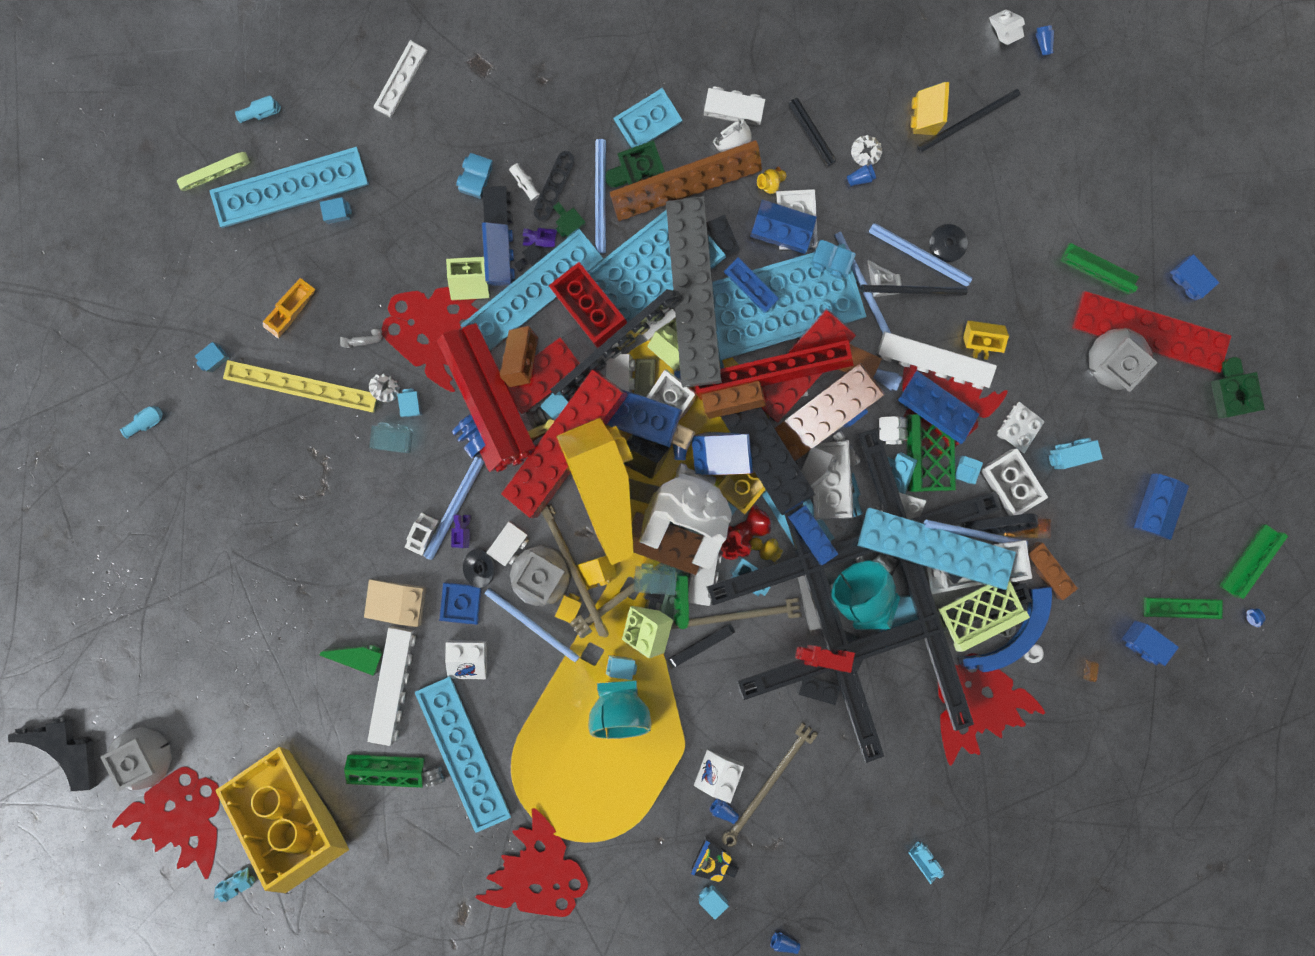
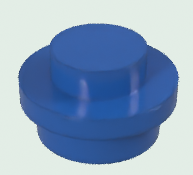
[1247,608,1265,627]

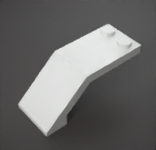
[924,540,1032,594]

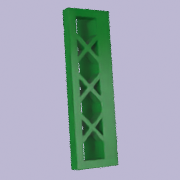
[1060,243,1139,295]
[1220,524,1288,599]
[344,755,424,788]

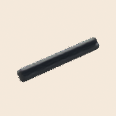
[789,98,836,166]

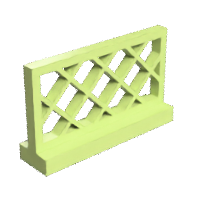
[939,580,1030,652]

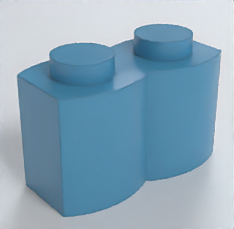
[456,153,494,199]
[810,240,856,279]

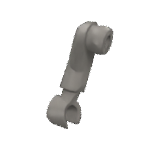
[340,329,382,348]

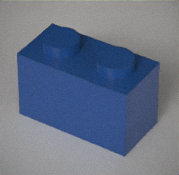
[1170,254,1219,300]

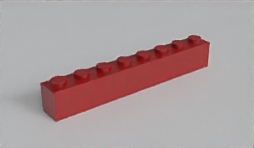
[695,340,854,400]

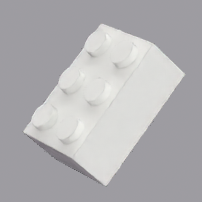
[980,448,1048,516]

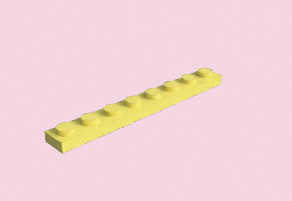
[223,360,377,413]

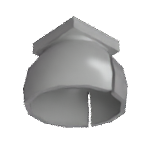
[1089,328,1158,392]
[509,545,572,607]
[100,727,172,792]

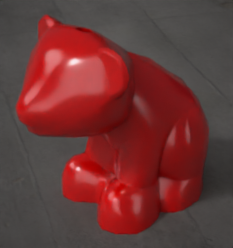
[720,504,771,560]

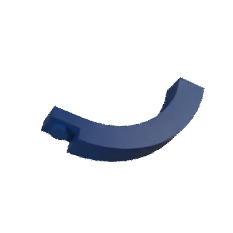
[959,586,1052,672]

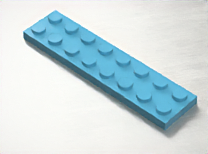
[209,147,369,228]
[460,229,603,351]
[857,508,1016,590]
[414,677,511,833]

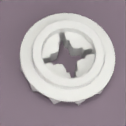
[851,135,882,166]
[369,373,400,402]

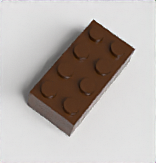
[632,511,704,575]

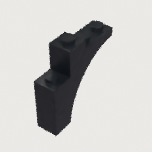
[8,717,97,792]

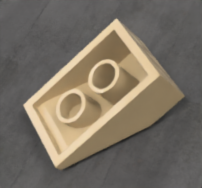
[364,579,426,627]

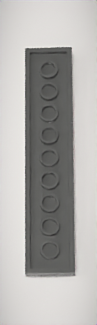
[666,196,722,388]

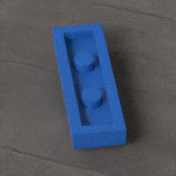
[724,257,779,313]
[788,505,838,565]

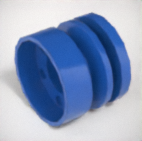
[452,414,485,458]

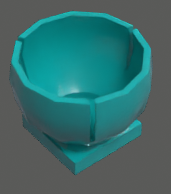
[832,561,900,630]
[588,681,651,739]

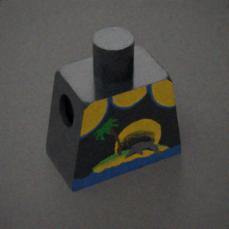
[690,836,739,882]

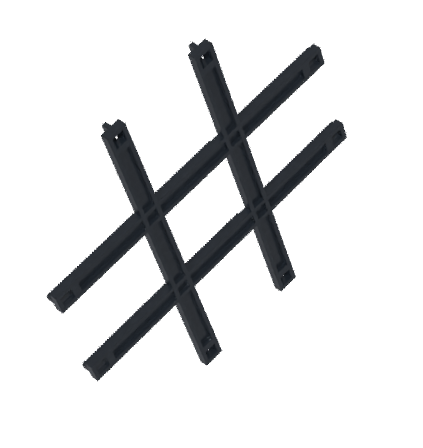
[706,428,1032,763]

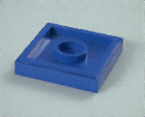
[439,582,482,625]

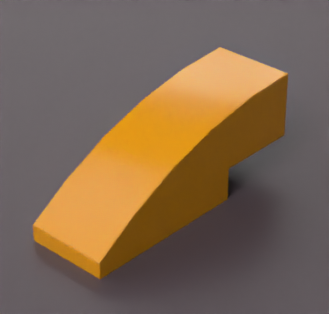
[263,278,315,339]

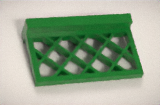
[906,414,956,492]

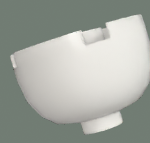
[713,119,752,152]

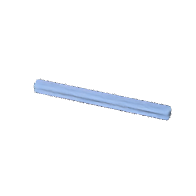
[595,139,606,254]
[869,223,972,286]
[423,456,485,560]

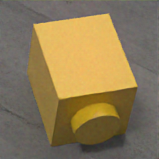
[555,593,583,623]

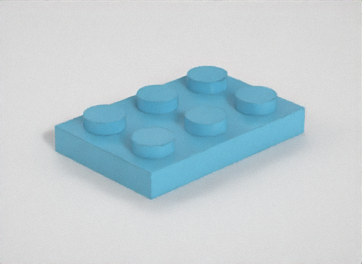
[613,88,683,148]

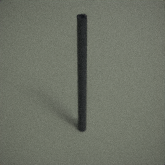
[917,89,1021,152]
[860,284,968,295]

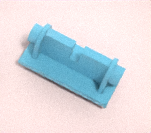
[908,841,945,884]
[214,867,255,902]

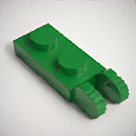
[673,573,689,630]

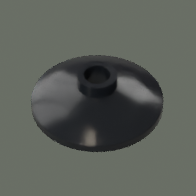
[929,224,968,262]
[463,549,495,588]

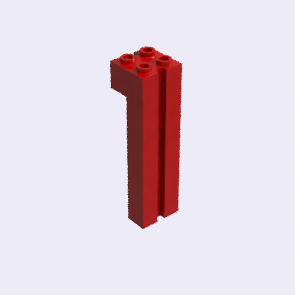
[437,323,535,472]

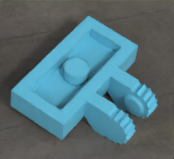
[887,452,917,494]

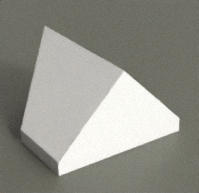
[868,260,902,297]

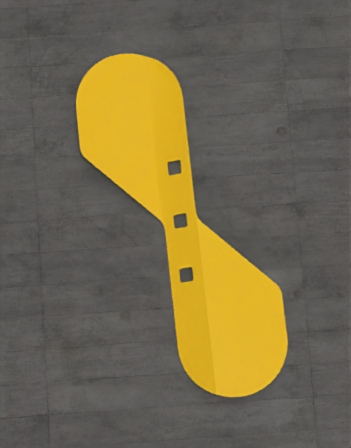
[511,341,739,843]

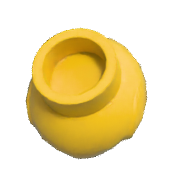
[757,167,787,194]
[750,537,783,562]

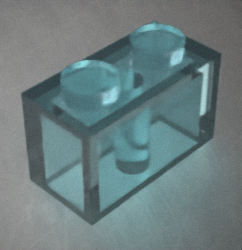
[369,422,413,453]
[633,563,677,595]

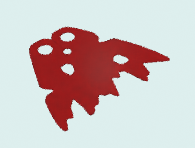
[381,287,478,392]
[902,364,1008,457]
[938,653,1045,766]
[112,767,219,879]
[475,808,588,917]

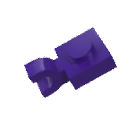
[523,228,557,247]
[451,515,471,548]

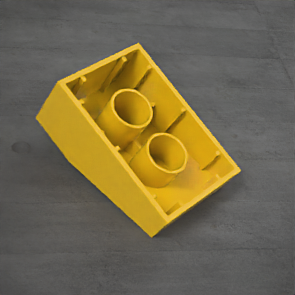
[557,418,634,565]
[215,747,349,893]

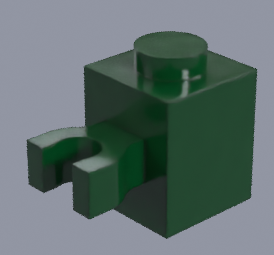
[553,202,586,238]

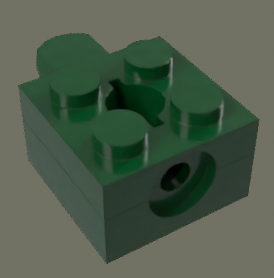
[605,140,665,188]
[1211,357,1265,418]

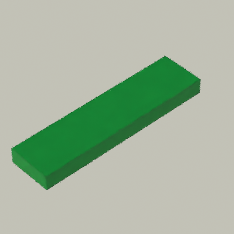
[1144,597,1223,619]

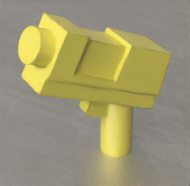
[528,419,554,441]

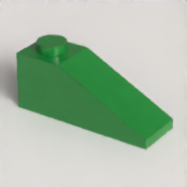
[319,644,384,676]

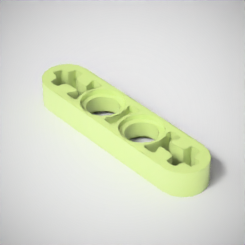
[177,152,250,191]

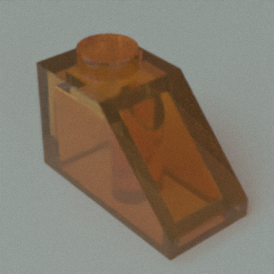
[1005,519,1051,538]

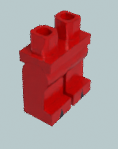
[795,645,855,673]

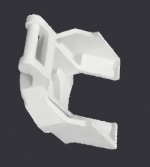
[639,463,732,570]

